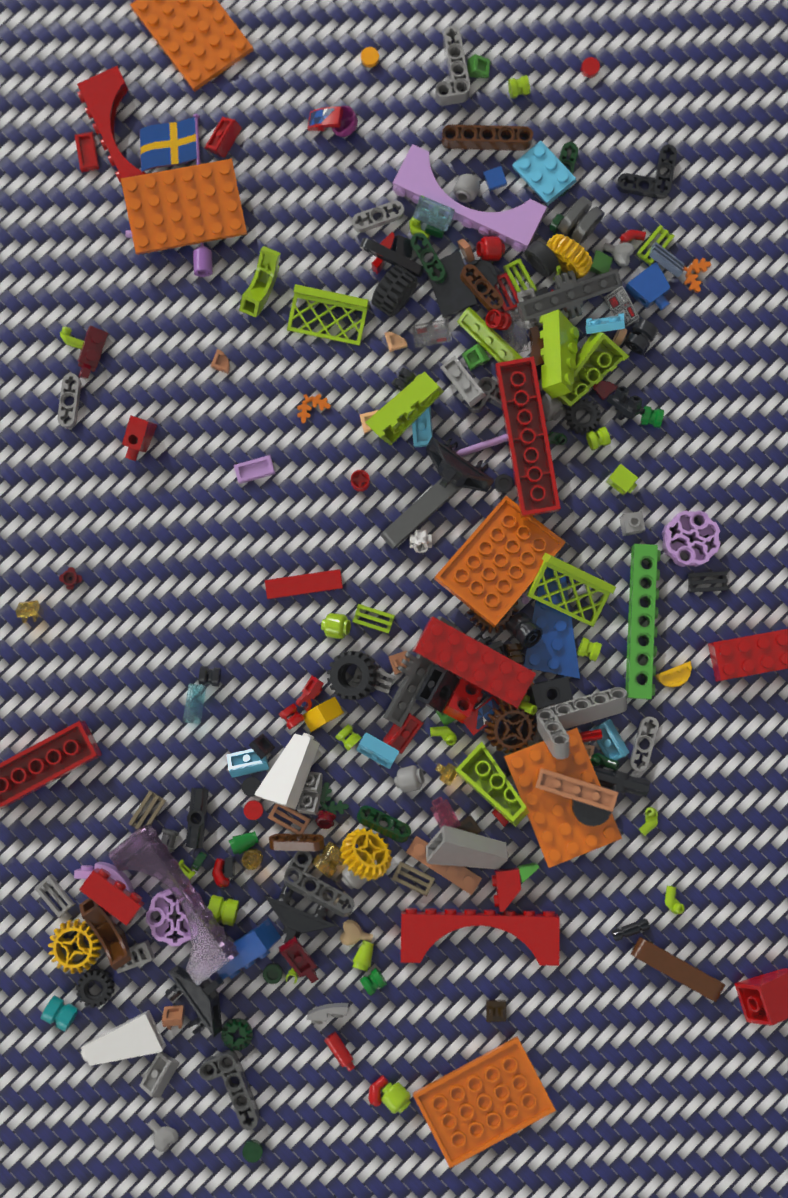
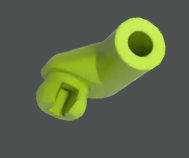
[409,216,430,241]
[60,326,84,349]
[519,695,537,715]
[430,726,457,746]

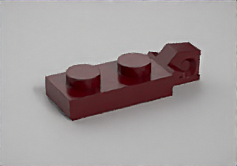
[77,325,108,380]
[279,937,318,983]

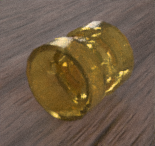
[242,848,263,870]

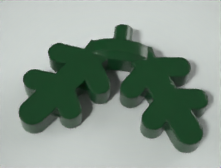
[319,782,349,815]

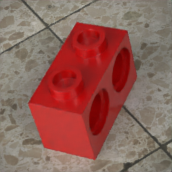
[443,678,483,723]

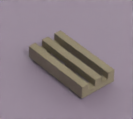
[128,790,167,834]
[392,861,435,897]

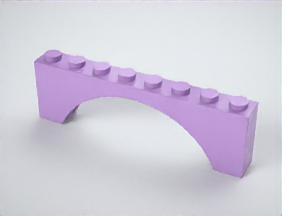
[393,144,547,252]

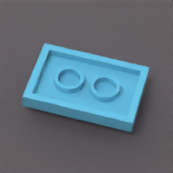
[512,140,577,206]

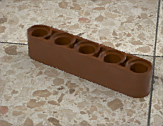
[441,125,533,151]
[631,937,725,1003]

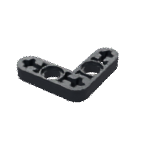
[616,144,677,199]

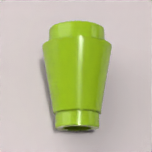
[352,940,374,972]

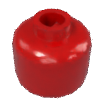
[476,236,505,262]

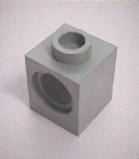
[619,511,645,536]

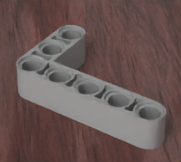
[536,687,627,759]

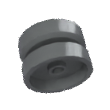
[558,196,605,245]

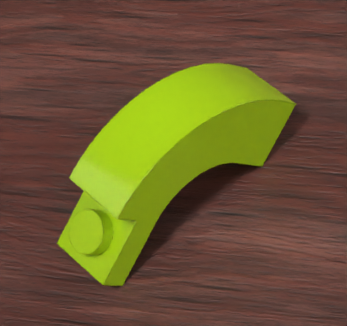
[239,246,281,318]

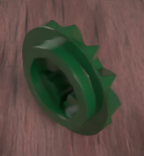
[221,1018,253,1051]

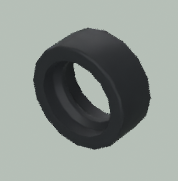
[524,240,560,277]

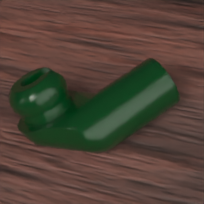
[548,432,567,445]
[590,753,620,771]

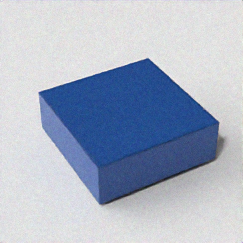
[483,166,507,191]

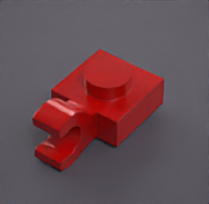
[296,676,324,712]

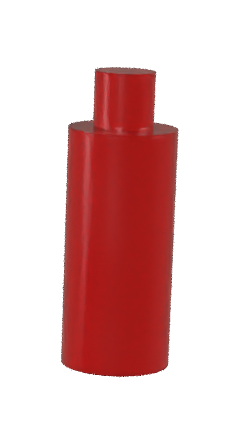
[324,1031,355,1071]

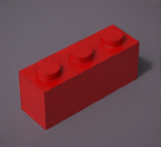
[79,868,145,926]

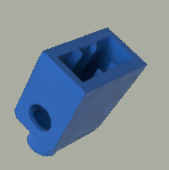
[625,262,670,311]

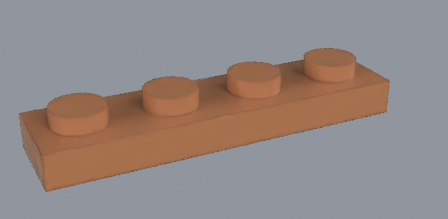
[535,768,619,812]
[406,835,482,895]

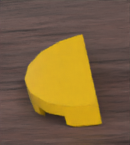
[654,661,692,688]

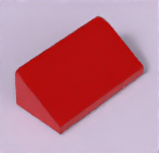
[204,117,242,158]
[383,713,423,754]

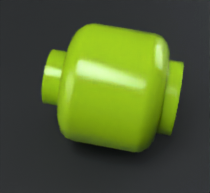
[321,613,351,639]
[382,1082,411,1114]

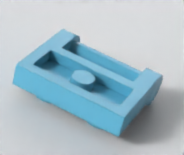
[586,313,625,334]

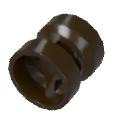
[504,643,525,663]

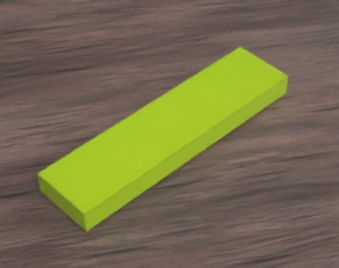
[457,307,522,363]

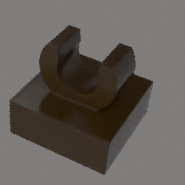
[486,1000,506,1022]

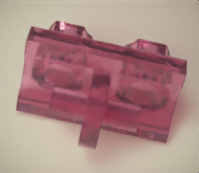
[430,797,461,828]

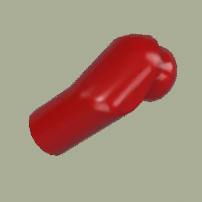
[619,230,646,244]
[212,858,230,887]
[368,1075,389,1107]

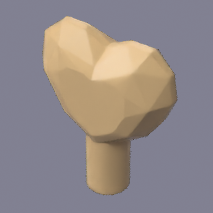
[340,919,373,946]

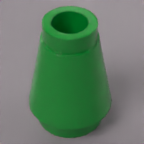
[229,831,259,855]

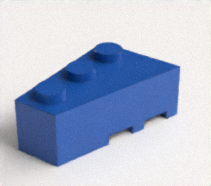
[209,918,281,980]

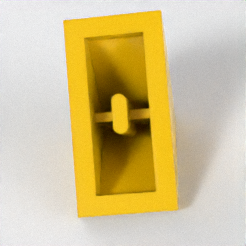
[303,697,344,732]

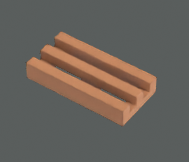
[268,803,311,834]

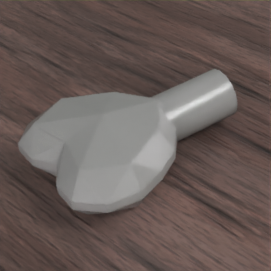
[603,242,635,267]
[147,1118,178,1152]

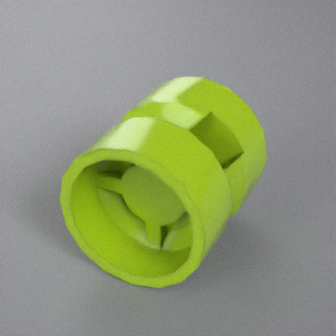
[206,895,240,926]

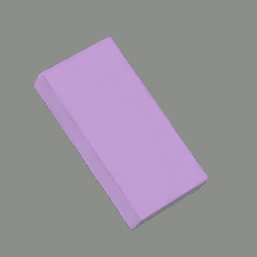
[234,455,276,484]

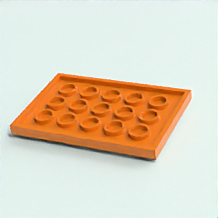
[130,0,254,92]
[121,159,247,255]
[434,496,566,628]
[504,728,622,868]
[413,1036,556,1168]

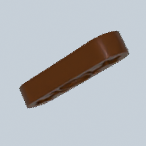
[460,264,503,311]
[269,834,325,851]

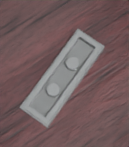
[440,356,486,407]

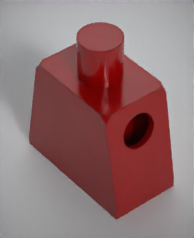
[122,415,158,461]

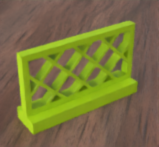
[287,284,370,346]
[527,553,616,627]

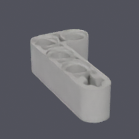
[435,26,470,106]

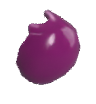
[332,106,358,137]

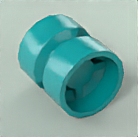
[41,995,79,1032]

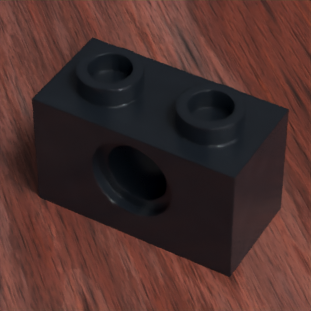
[415,665,460,713]
[527,676,573,710]

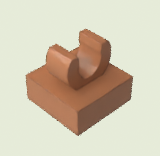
[388,650,410,675]
[162,1005,185,1030]

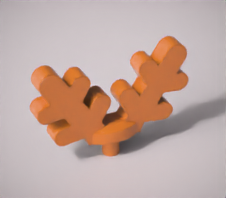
[683,258,711,293]
[297,394,331,423]

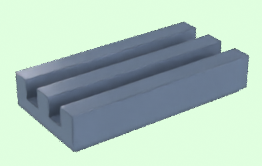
[649,242,684,277]

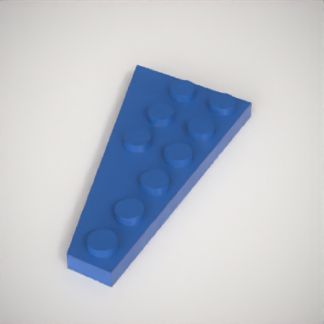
[523,558,580,679]

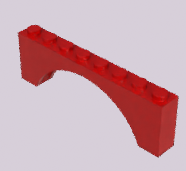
[77,66,147,183]
[400,908,560,966]

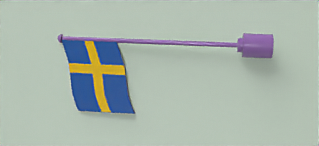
[140,114,213,277]

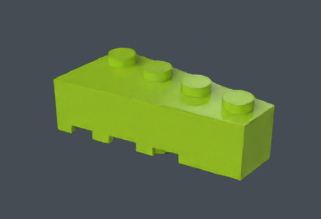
[539,309,579,399]
[557,332,629,406]
[365,371,444,446]
[455,742,529,827]

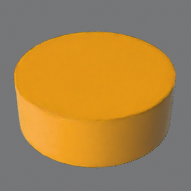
[361,47,379,68]

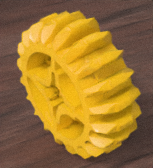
[546,234,593,279]
[340,828,392,881]
[48,919,102,974]

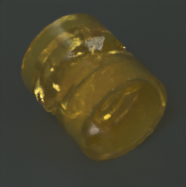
[312,841,344,878]

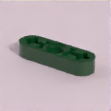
[559,142,578,197]
[411,233,447,283]
[357,805,411,843]

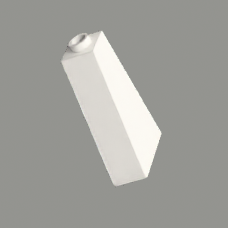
[255,733,320,810]
[81,1010,166,1066]

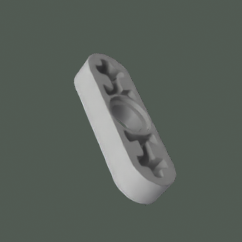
[352,201,404,233]
[57,373,81,429]
[629,717,659,772]

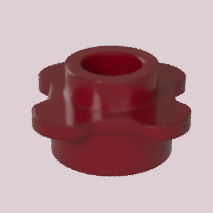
[59,567,82,590]
[315,810,336,829]

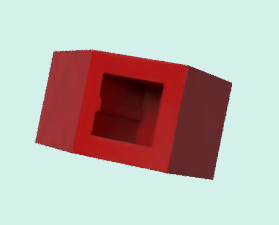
[491,867,521,912]

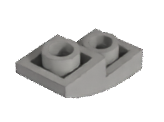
[297,772,323,815]
[307,1003,349,1024]

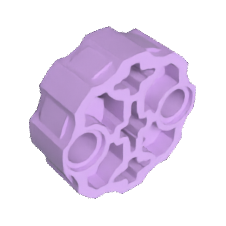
[662,510,721,567]
[146,885,207,946]

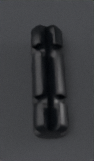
[611,918,650,941]

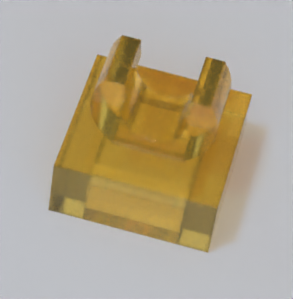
[15,600,40,623]
[435,763,457,786]

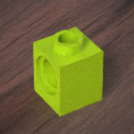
[606,464,638,496]

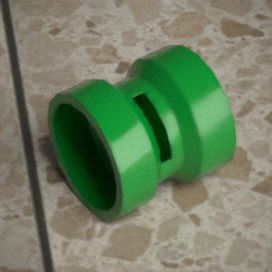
[640,406,664,428]
[360,968,387,996]

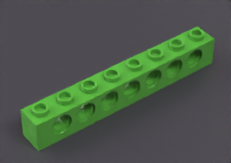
[625,544,661,700]

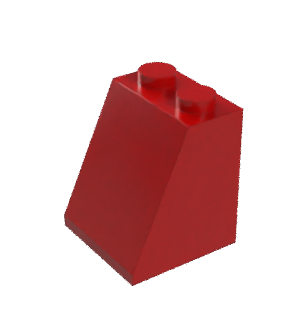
[735,968,788,1026]

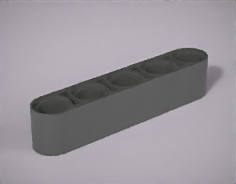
[380,477,461,549]

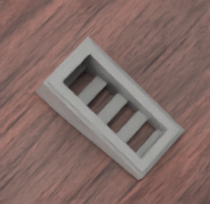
[117,940,155,973]

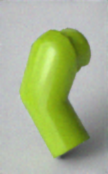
[638,807,658,836]
[665,885,685,914]

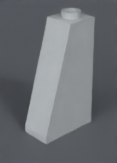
[426,825,509,869]

